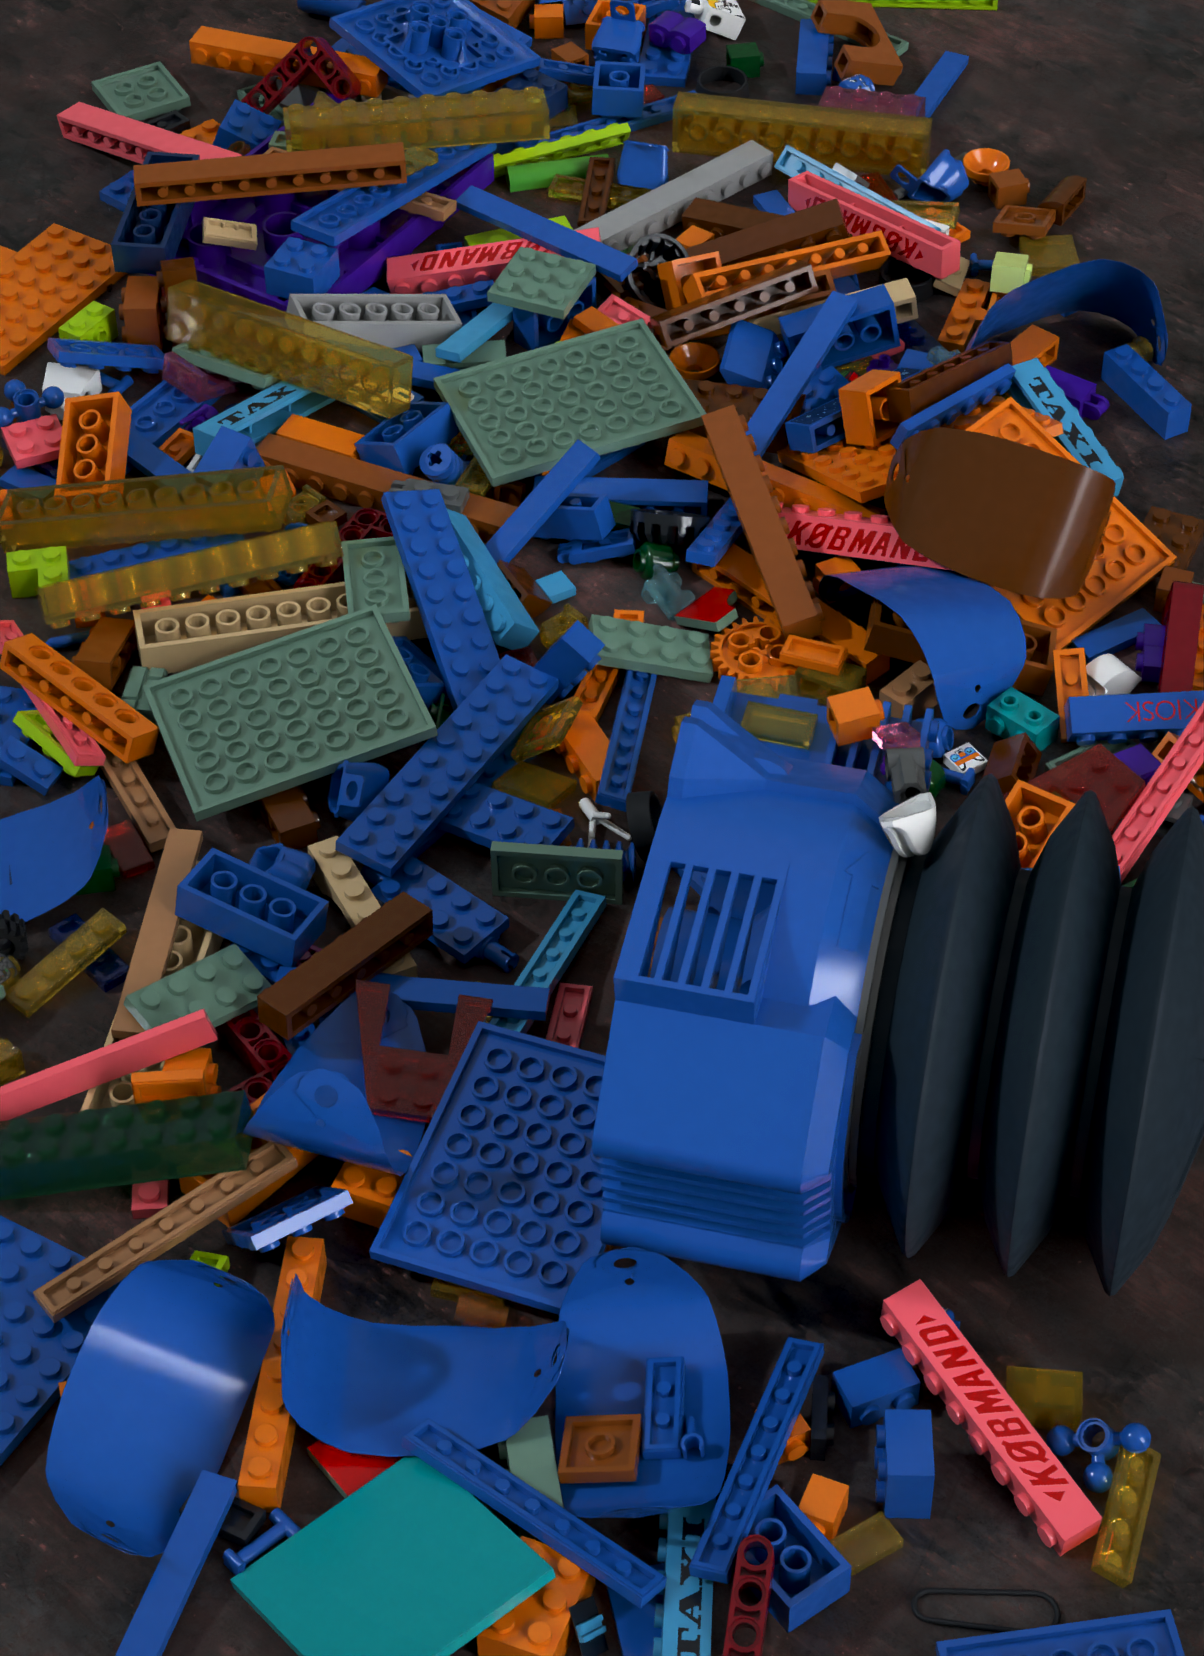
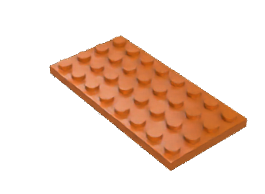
[0,223,126,376]

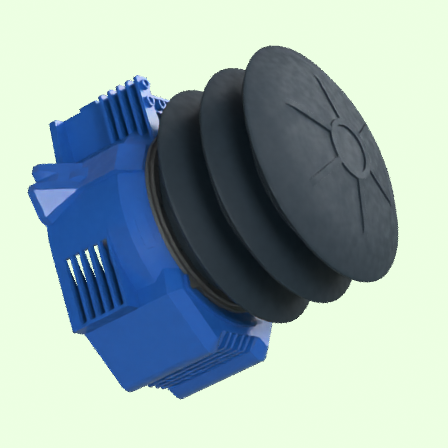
[592,675,1204,1297]

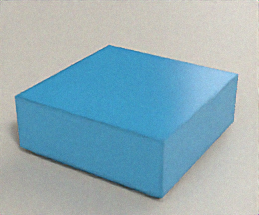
[535,570,576,604]

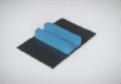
[569,1596,609,1656]

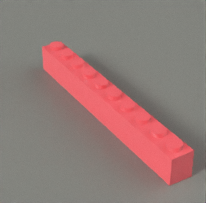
[56,102,242,164]

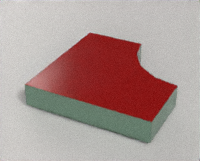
[674,587,738,632]
[307,1440,405,1498]

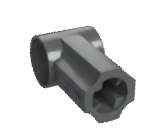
[885,747,927,804]

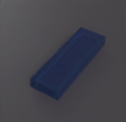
[48,913,129,993]

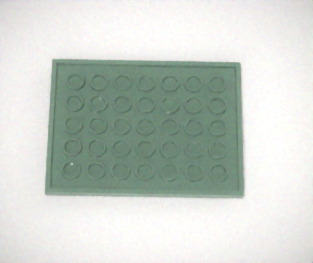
[433,318,707,487]
[142,604,438,822]

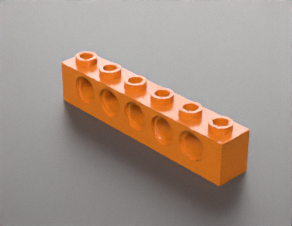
[0,633,159,764]

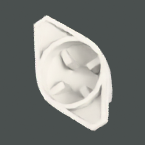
[879,792,937,858]

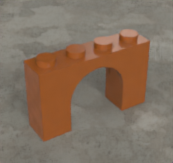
[811,0,903,86]

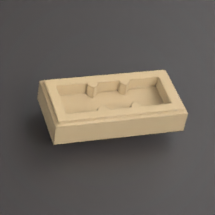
[202,217,258,250]
[933,256,970,296]

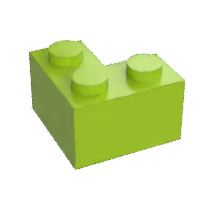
[6,546,73,615]

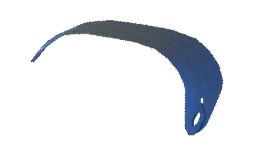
[966,259,1168,366]
[818,565,1026,730]
[0,775,108,922]
[243,988,429,1176]
[555,1247,730,1518]
[45,1260,275,1557]
[281,1274,570,1457]

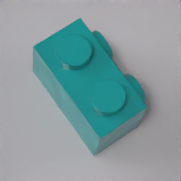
[985,687,1060,752]

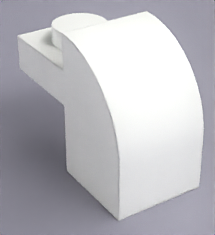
[1086,654,1142,696]

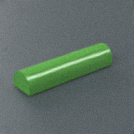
[505,154,609,192]

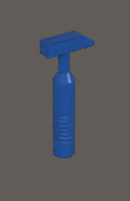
[45,630,90,649]

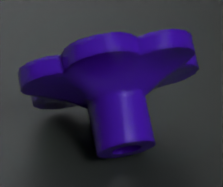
[866,354,899,373]

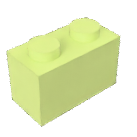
[989,252,1033,293]

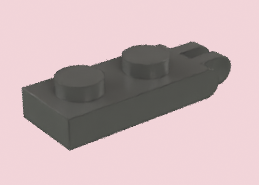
[388,478,470,514]

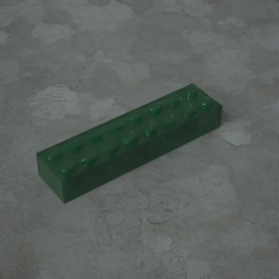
[0,1090,254,1201]

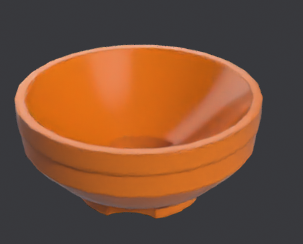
[963,148,1010,186]
[669,342,720,381]

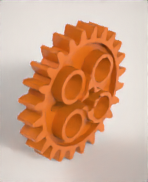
[710,616,805,694]

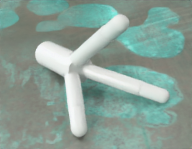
[579,798,632,847]

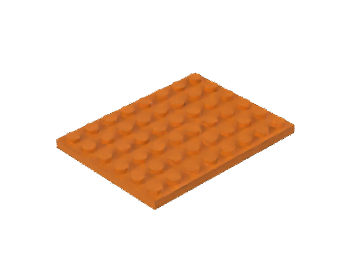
[777,395,1064,503]
[905,397,1177,650]

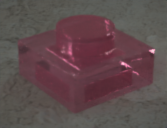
[872,722,921,751]

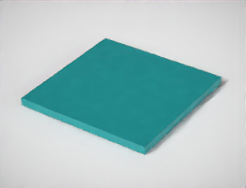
[230,1456,556,1656]

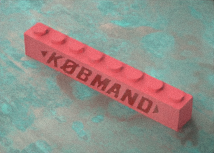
[788,171,961,279]
[387,227,602,294]
[778,502,953,571]
[880,1279,1102,1556]

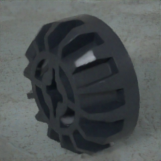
[621,233,689,308]
[629,509,710,546]

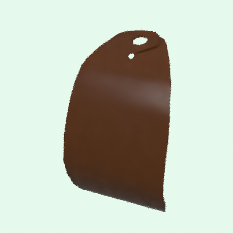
[884,427,1116,599]

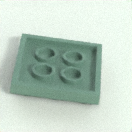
[91,61,191,121]
[487,247,596,320]

